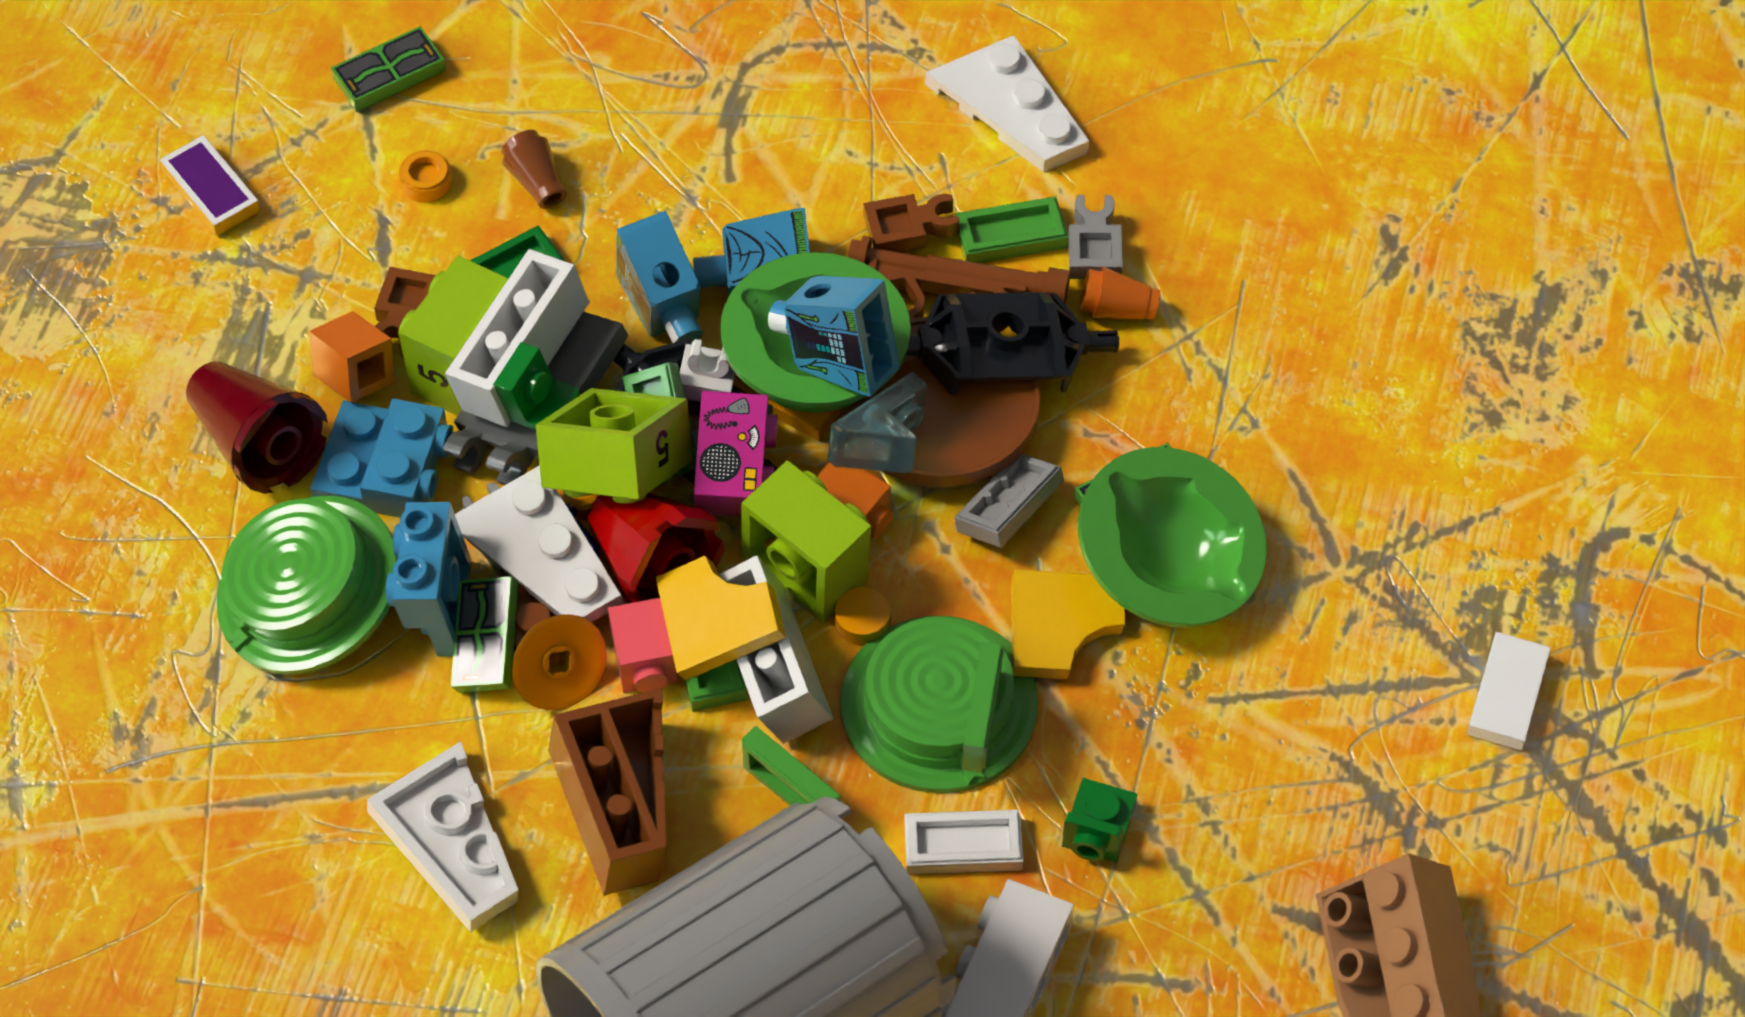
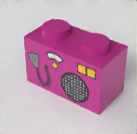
[694,391,778,517]

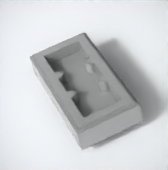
[954,454,1064,548]

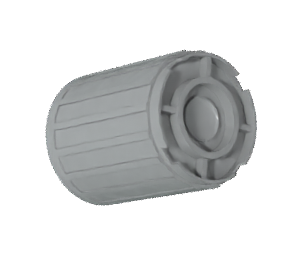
[536,797,956,1017]

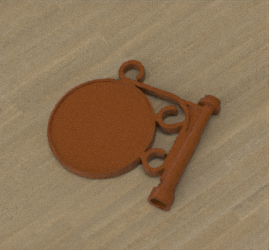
[840,236,1071,487]

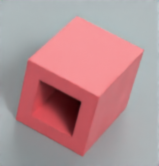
[608,598,678,693]

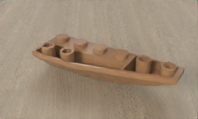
[1316,853,1481,1017]

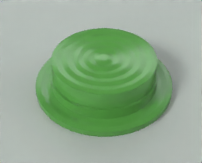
[720,252,911,413]
[1077,447,1267,628]
[217,496,398,675]
[840,616,1038,793]

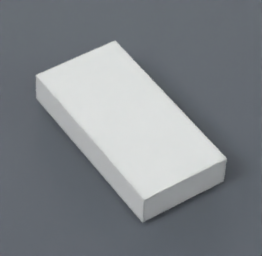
[1466,632,1551,751]
[904,810,1023,875]

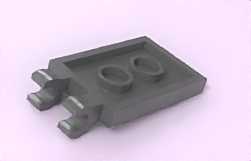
[443,312,629,486]

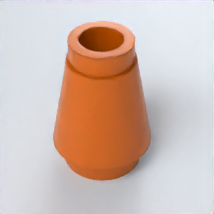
[1080,266,1161,321]

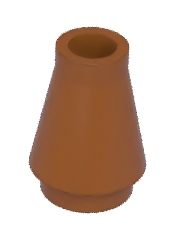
[501,130,567,209]

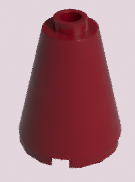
[186,361,328,494]

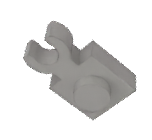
[1068,195,1123,279]

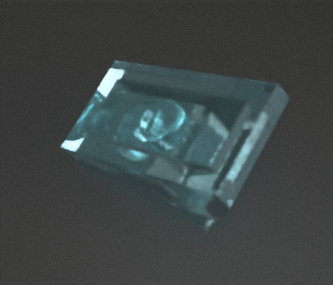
[827,372,927,473]

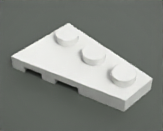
[925,35,1089,172]
[455,466,624,622]
[367,741,518,932]

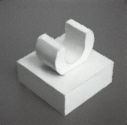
[680,339,735,402]

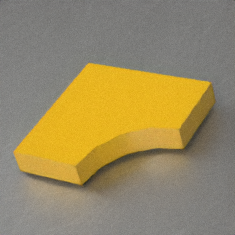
[656,556,786,680]
[1011,569,1125,679]

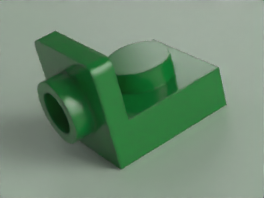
[493,342,581,430]
[1062,778,1138,863]

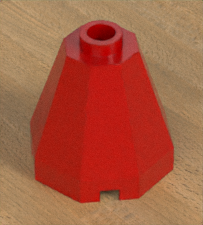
[587,493,725,604]

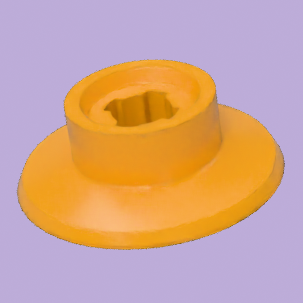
[512,614,607,710]

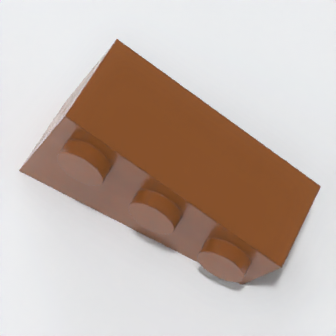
[548,688,666,896]

